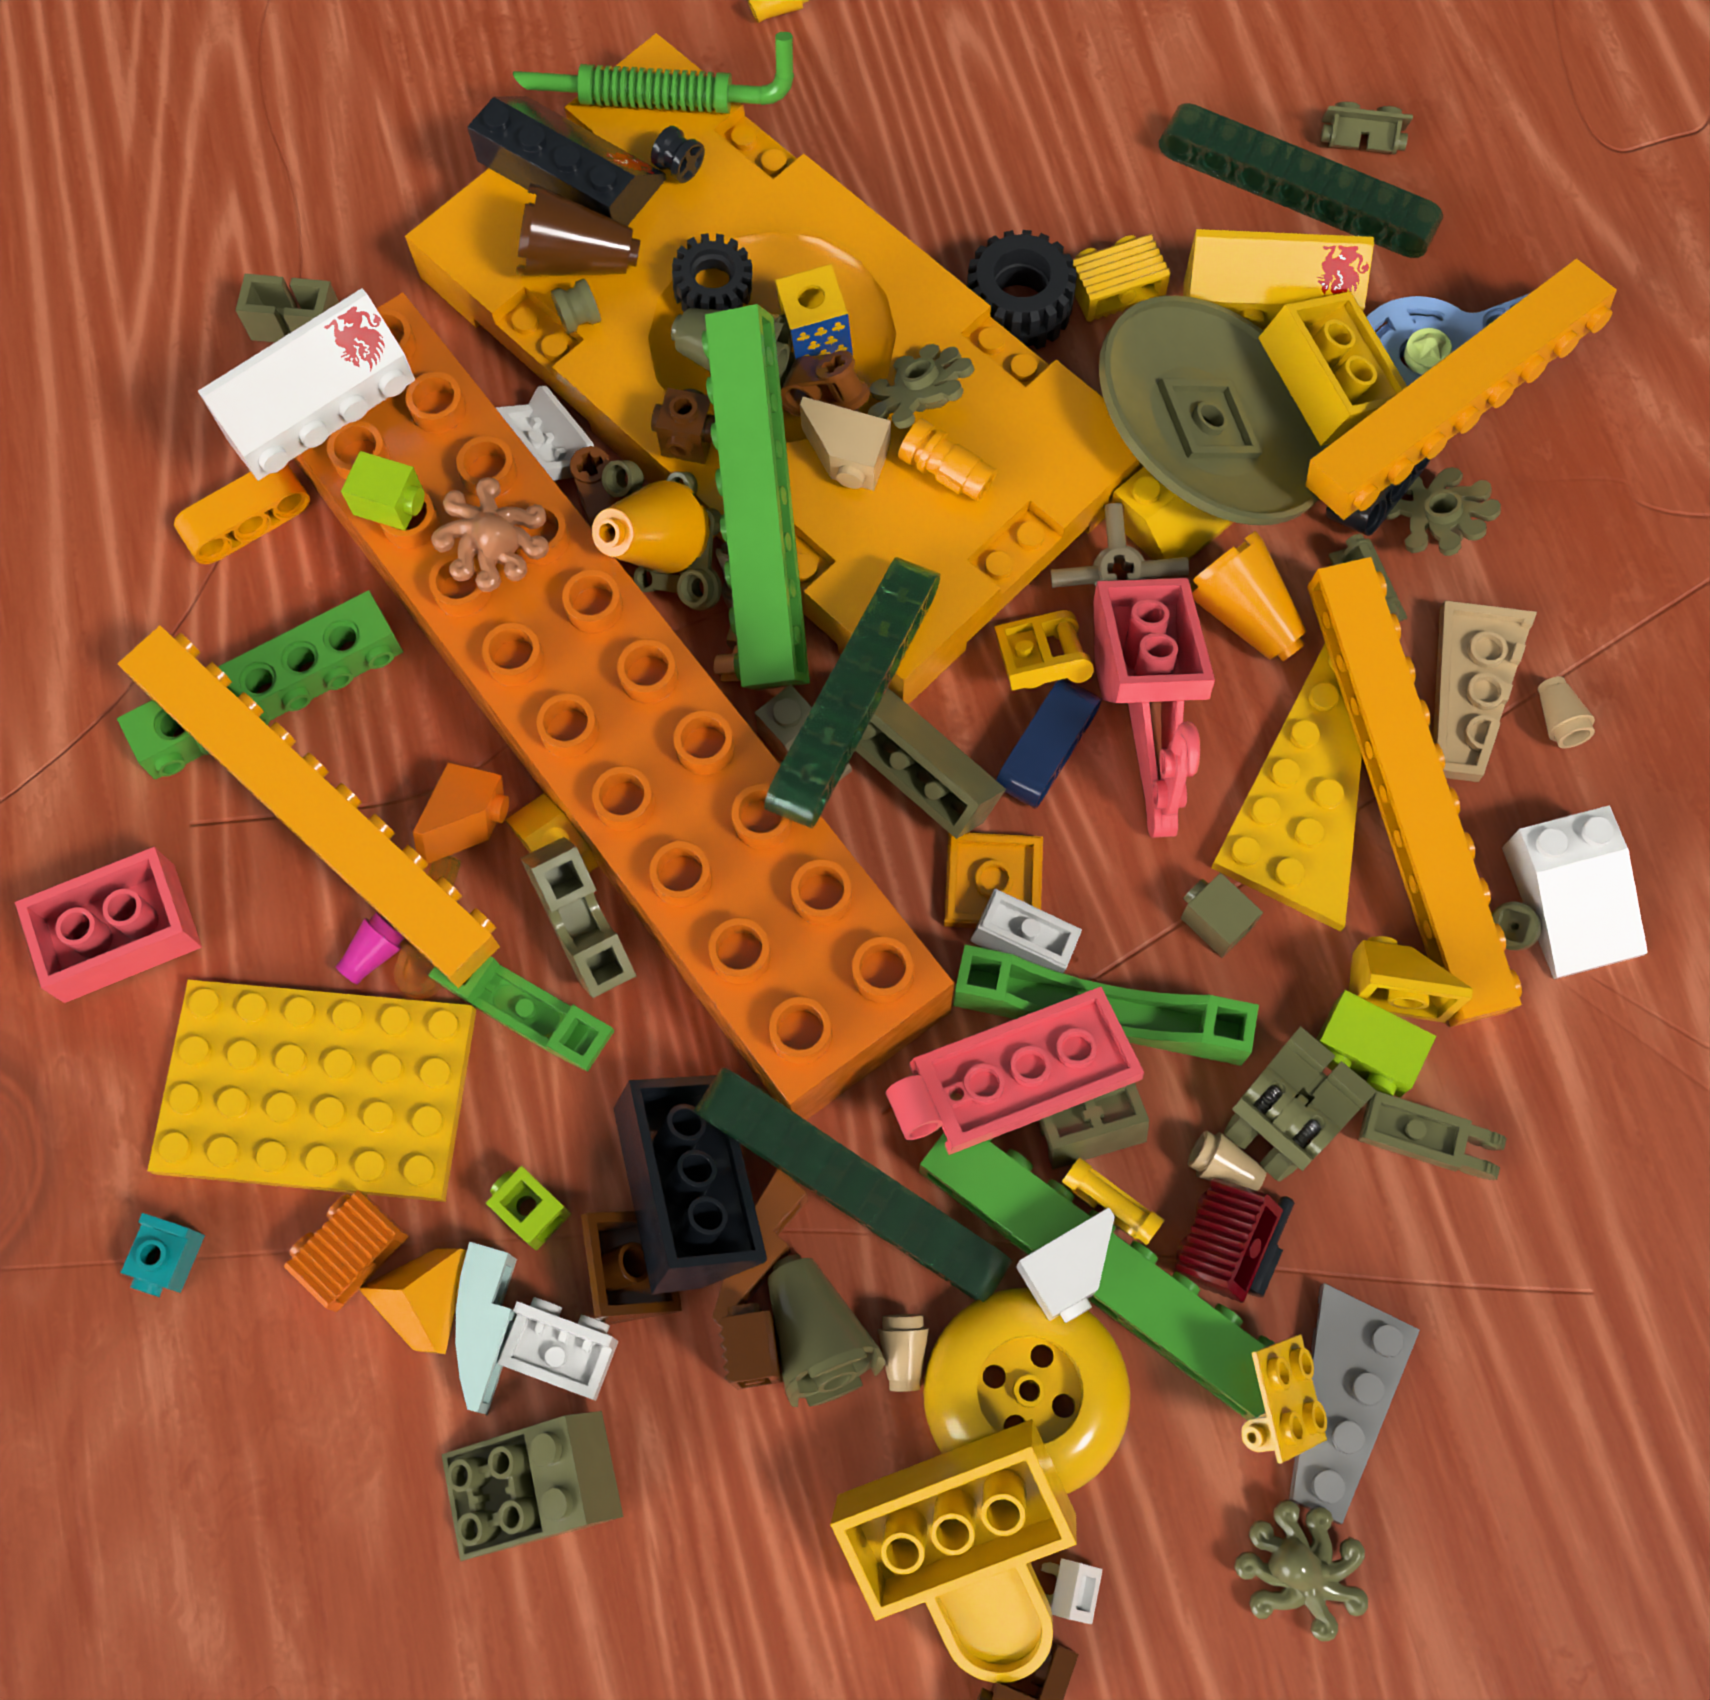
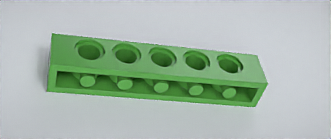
[117,590,403,780]

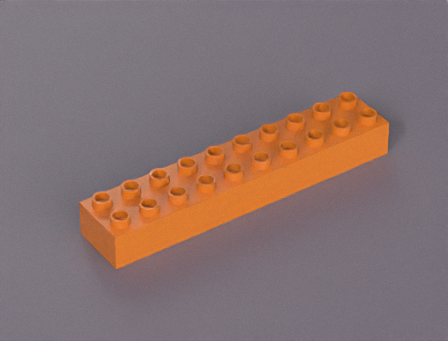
[293,292,954,1128]

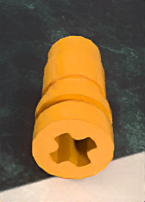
[898,418,997,502]

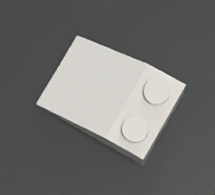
[1502,805,1648,979]

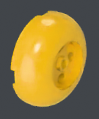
[923,1288,1130,1494]

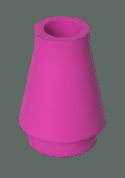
[335,912,405,985]

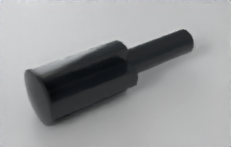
[1248,1196,1295,1298]

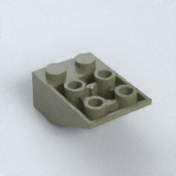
[441,1411,623,1561]

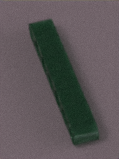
[1158,103,1443,258]
[764,557,941,828]
[694,1067,1013,1302]

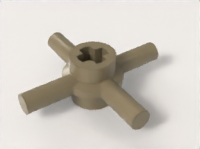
[1050,503,1189,588]

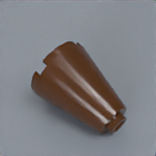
[516,183,641,276]

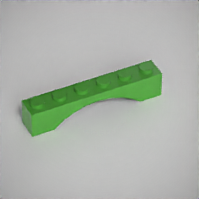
[953,945,1259,1066]

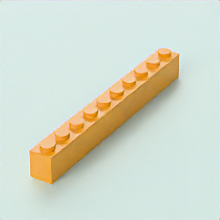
[1307,557,1522,1027]
[117,625,500,988]

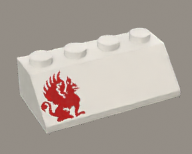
[198,288,415,481]

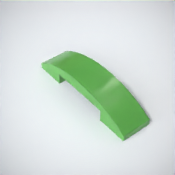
[428,956,615,1072]

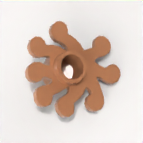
[431,477,549,592]

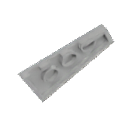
[1289,1283,1420,1524]

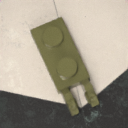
[1358,1091,1507,1180]

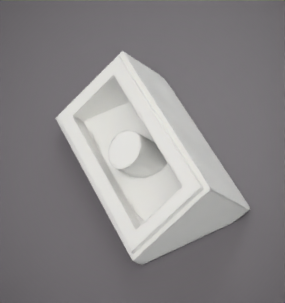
[971,889,1082,973]

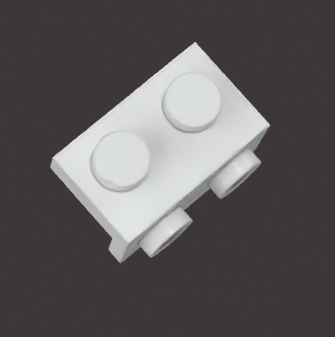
[496,386,594,480]
[497,1297,619,1401]

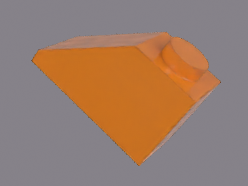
[413,763,509,864]

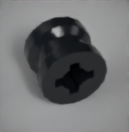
[650,126,705,183]

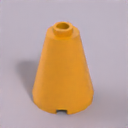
[592,481,710,573]
[1190,531,1307,661]

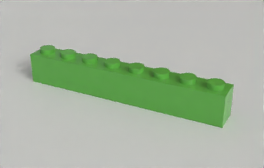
[702,304,810,691]
[919,1133,1275,1420]

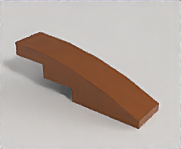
[712,1128,826,1323]

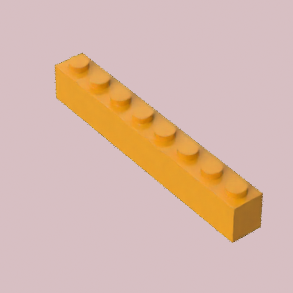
[1306,258,1617,520]

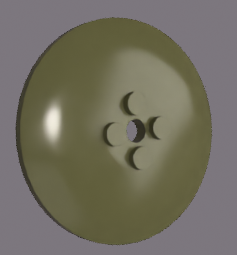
[1099,296,1330,526]

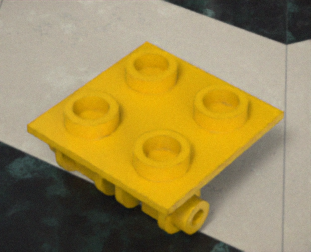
[1242,1334,1327,1463]

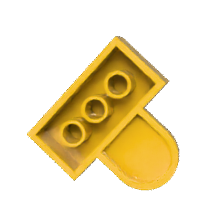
[830,1419,1077,1683]

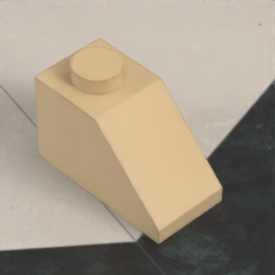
[800,397,891,491]

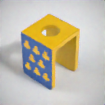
[775,264,853,360]

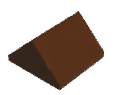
[581,1211,682,1325]

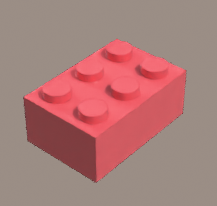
[15,846,202,1003]

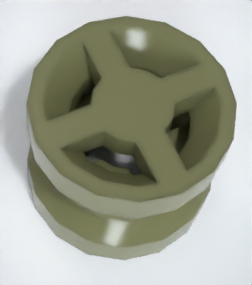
[551,278,601,334]

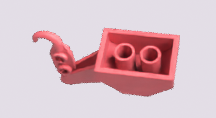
[1093,578,1215,838]

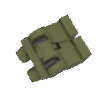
[1224,1026,1377,1182]

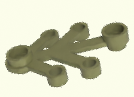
[602,460,722,611]

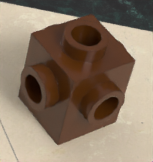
[651,387,715,464]

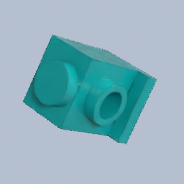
[120,1213,205,1297]

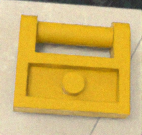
[994,610,1094,691]
[1062,1157,1164,1245]

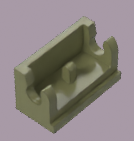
[1039,1083,1150,1170]

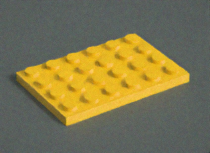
[147,980,477,1202]

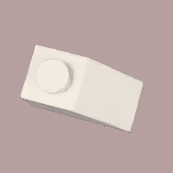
[1016,1208,1115,1323]

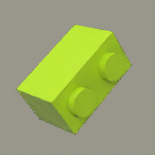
[1316,990,1436,1098]

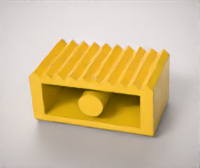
[1072,234,1170,322]

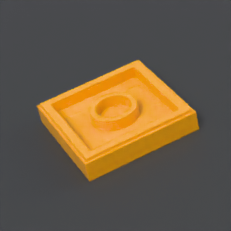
[944,833,1043,928]

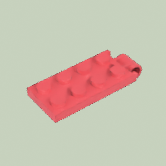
[886,987,1144,1155]

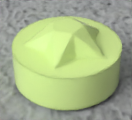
[1404,328,1452,375]

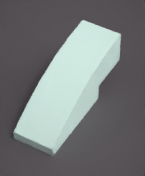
[455,1242,517,1415]

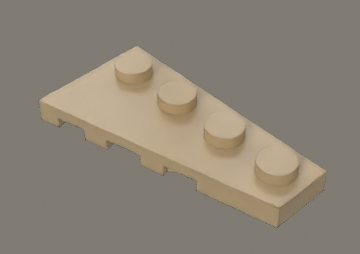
[1433,601,1537,782]

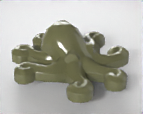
[868,344,975,429]
[1386,467,1501,556]
[1234,1499,1368,1641]

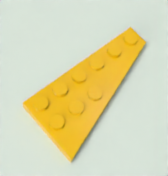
[1211,644,1362,932]

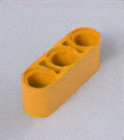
[174,463,310,565]

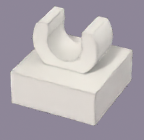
[1041,1558,1103,1624]

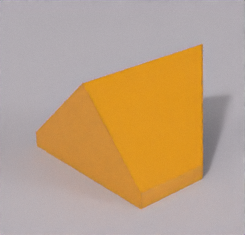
[359,1249,467,1354]

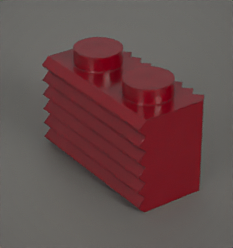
[1175,1178,1283,1303]

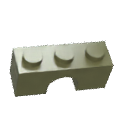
[520,837,636,998]

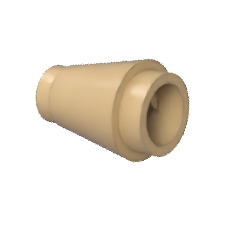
[1538,676,1595,748]
[1187,1131,1267,1191]
[877,1314,929,1391]

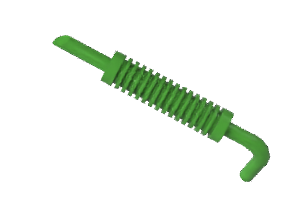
[513,32,794,114]

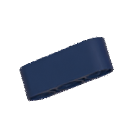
[996,678,1102,809]

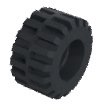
[967,230,1077,350]

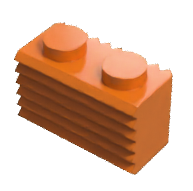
[284,1190,409,1312]

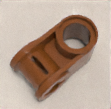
[781,350,871,417]
[570,446,625,528]

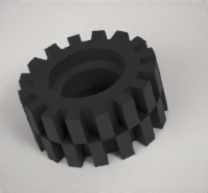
[672,233,752,312]

